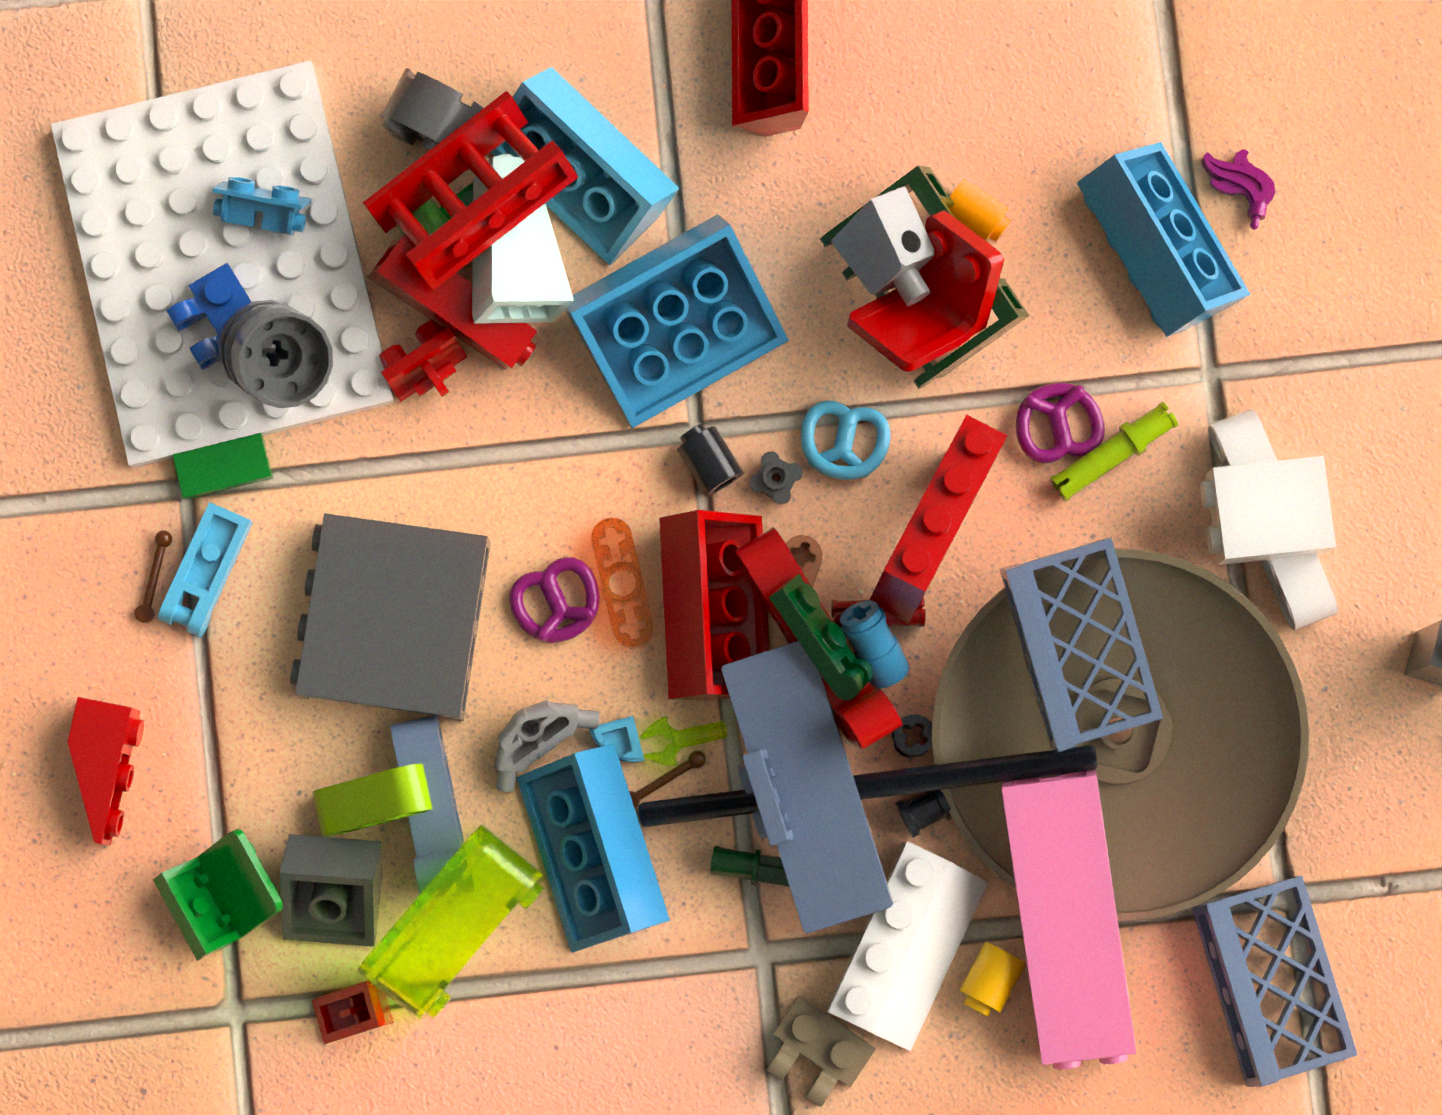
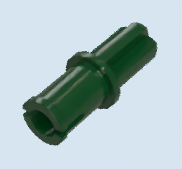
[710,846,790,887]

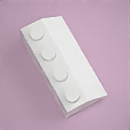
[826,841,988,1051]

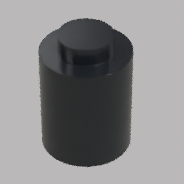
[677,424,744,497]

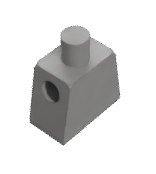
[831,186,935,306]

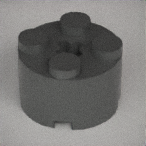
[381,68,483,151]

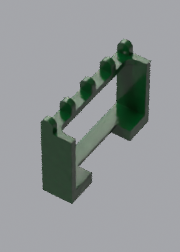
[820,165,1029,389]

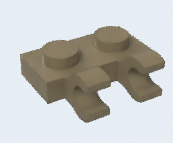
[766,996,876,1107]

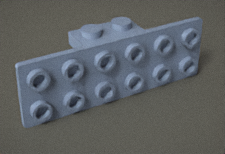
[721,641,893,933]

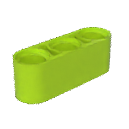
[312,763,433,837]

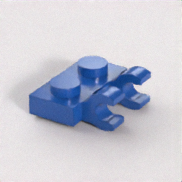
[166,262,273,370]

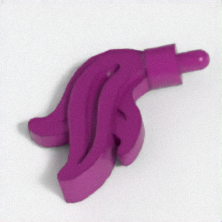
[1201,149,1276,230]

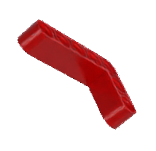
[734,527,903,750]

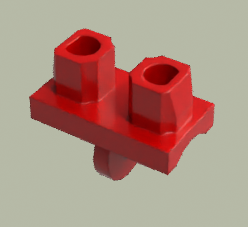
[379,319,468,402]

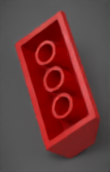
[731,0,809,137]
[659,510,769,700]

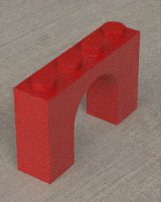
[869,414,1008,624]

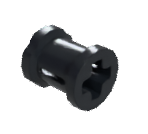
[892,714,932,758]
[895,790,953,838]

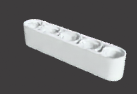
[1208,409,1338,631]

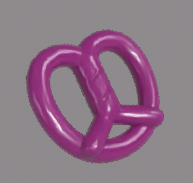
[1016,383,1105,463]
[509,557,600,643]

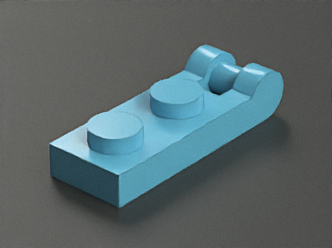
[158,502,253,638]

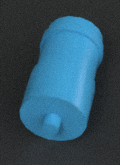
[840,600,910,689]

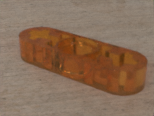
[591,518,654,649]

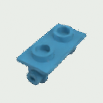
[212,177,312,235]

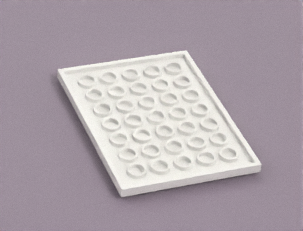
[51,60,395,468]

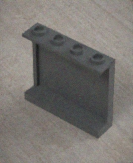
[290,513,491,721]

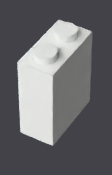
[1200,456,1336,565]

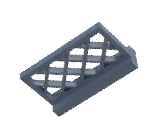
[999,537,1164,752]
[1192,876,1358,1087]

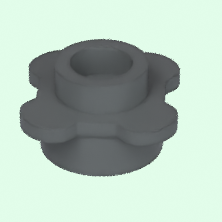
[750,451,803,504]

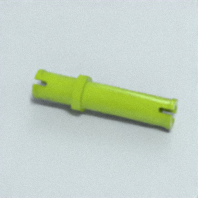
[1050,402,1179,502]

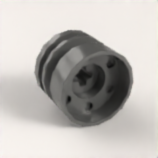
[218,300,333,408]

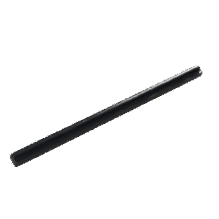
[639,745,1098,827]

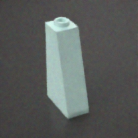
[472,154,574,323]

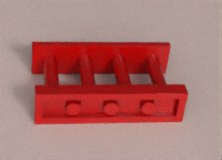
[363,91,578,290]

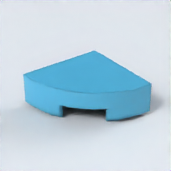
[589,716,645,763]

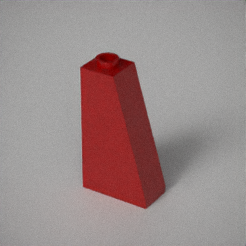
[368,235,538,369]

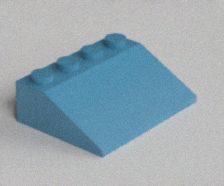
[565,214,789,428]

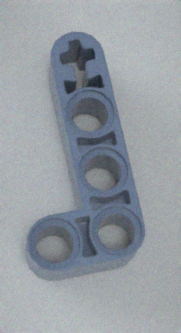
[391,715,473,900]

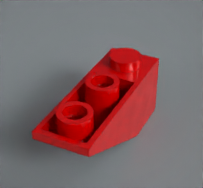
[67,697,144,846]

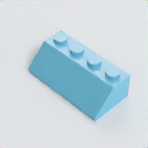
[491,67,679,265]

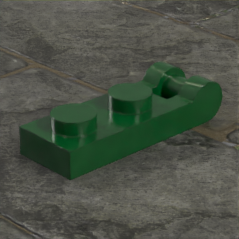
[769,574,873,701]

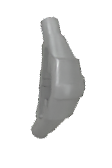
[494,700,599,792]

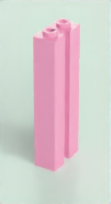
[1002,769,1136,1070]

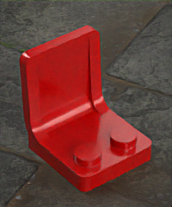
[847,211,1004,372]

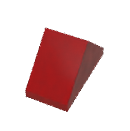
[311,978,394,1045]

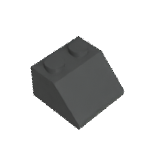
[279,834,382,947]

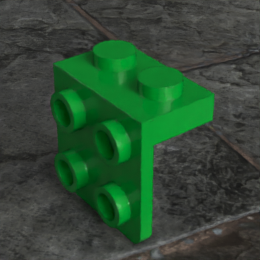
[153,829,283,961]

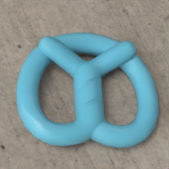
[800,400,891,480]

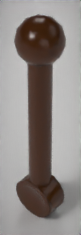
[135,530,172,623]
[629,751,706,809]

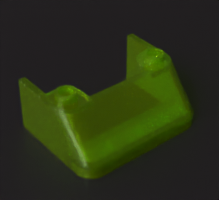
[357,824,547,1020]

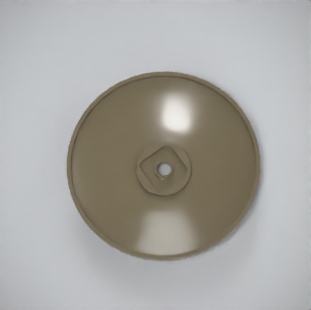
[932,548,1309,921]

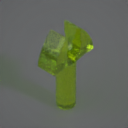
[640,716,728,767]

